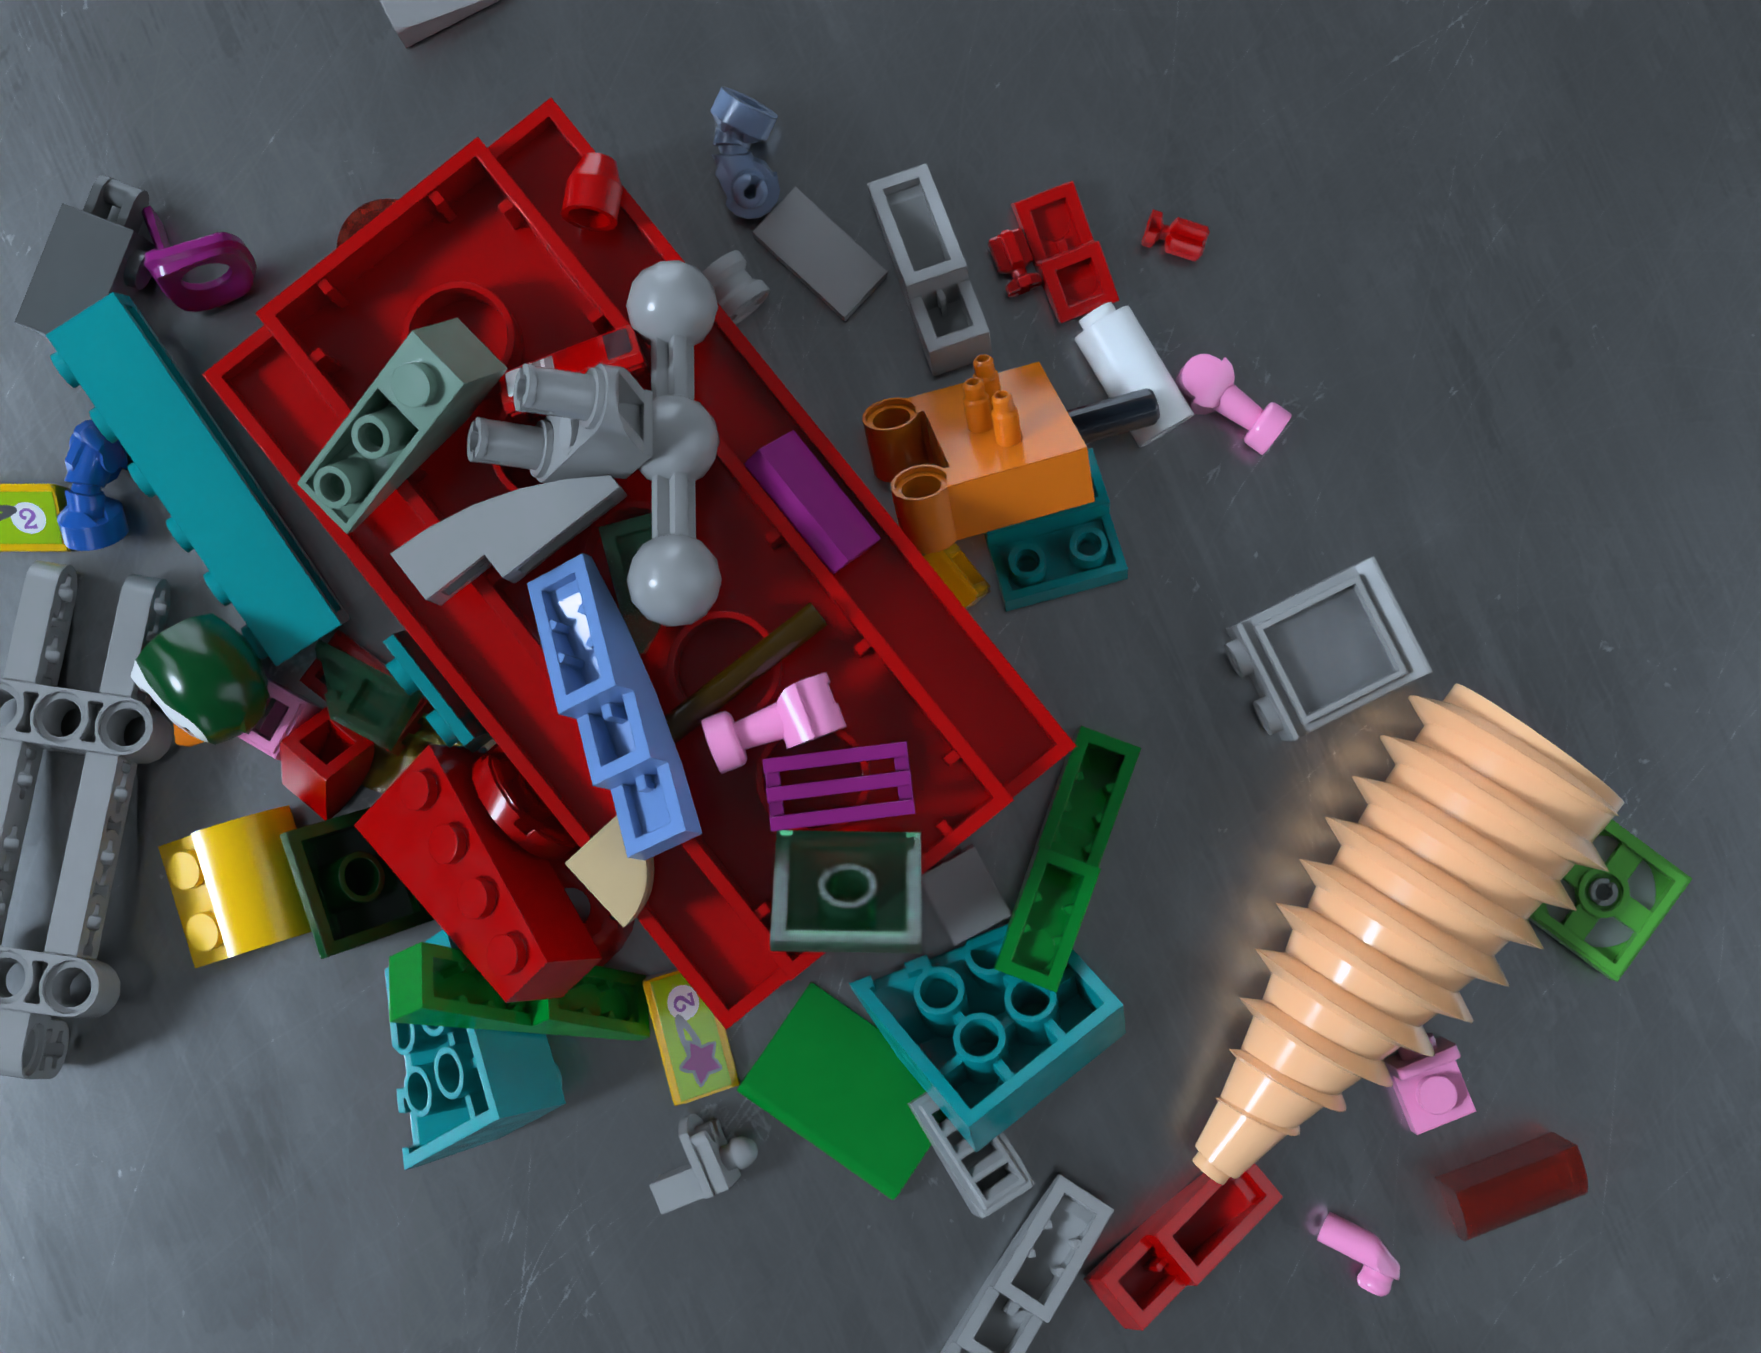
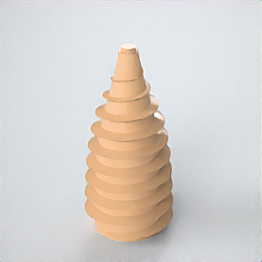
[1192,683,1624,1185]

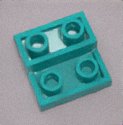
[984,448,1128,612]
[383,630,493,753]

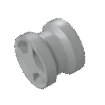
[702,250,771,325]

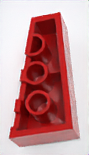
[354,744,603,1003]

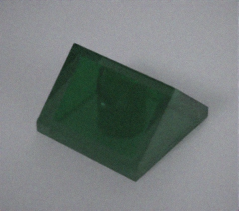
[770,830,922,953]

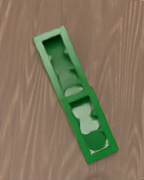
[994,725,1141,993]
[389,942,650,1041]

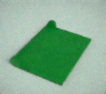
[736,982,947,1200]

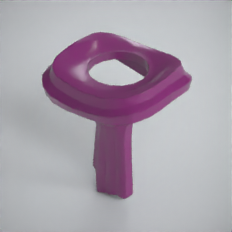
[142,206,257,312]

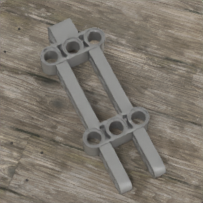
[0,560,173,1079]

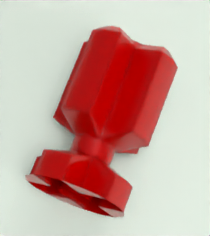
[1142,209,1210,262]
[987,228,1043,297]

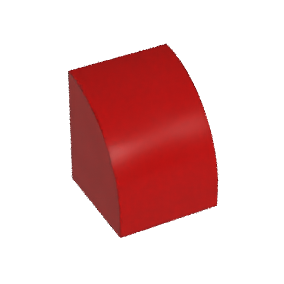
[280,705,374,820]

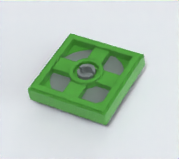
[1528,820,1692,982]

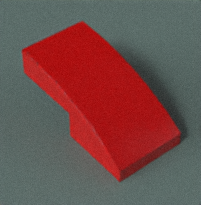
[1011,181,1120,323]

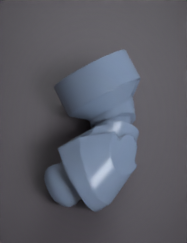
[710,87,780,219]

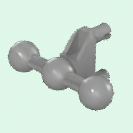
[467,260,722,627]

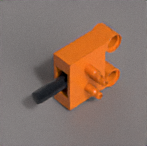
[862,354,1160,554]

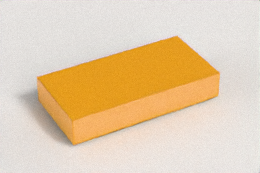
[923,543,991,609]

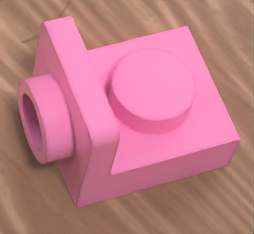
[1384,1033,1477,1135]

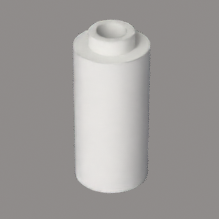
[1074,302,1194,448]

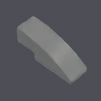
[867,163,993,376]
[390,475,628,605]

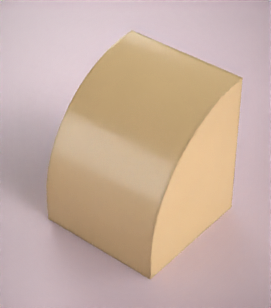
[565,815,655,928]

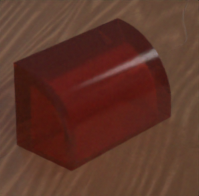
[1435,1132,1588,1242]

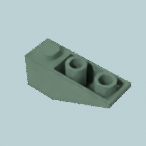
[297,318,508,534]

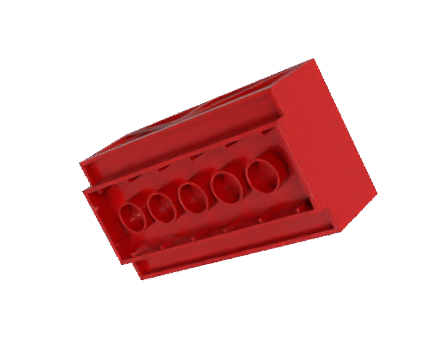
[202,97,1077,1030]

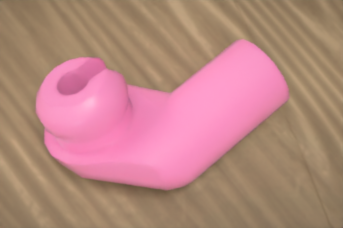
[1317,1212,1400,1297]

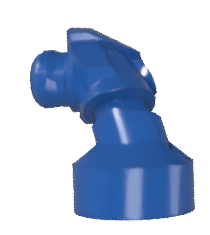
[57,419,129,551]

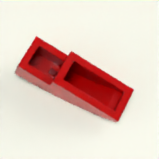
[1083,1164,1283,1331]

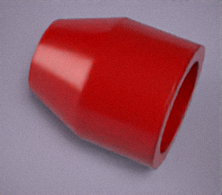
[561,152,623,232]

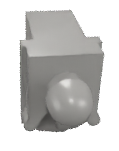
[649,1114,758,1215]

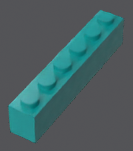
[46,292,351,666]

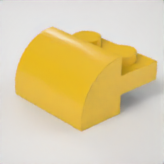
[158,805,312,968]

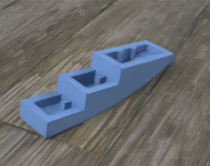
[527,553,703,861]

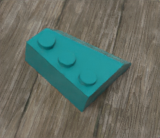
[849,924,1126,1153]
[385,930,566,1170]

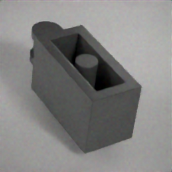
[15,175,155,337]

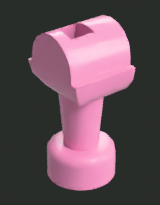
[1175,354,1293,456]
[701,672,847,774]

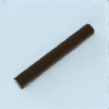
[665,602,828,744]

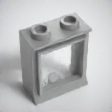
[1224,556,1433,741]

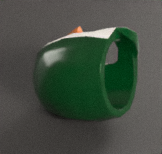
[131,613,270,747]

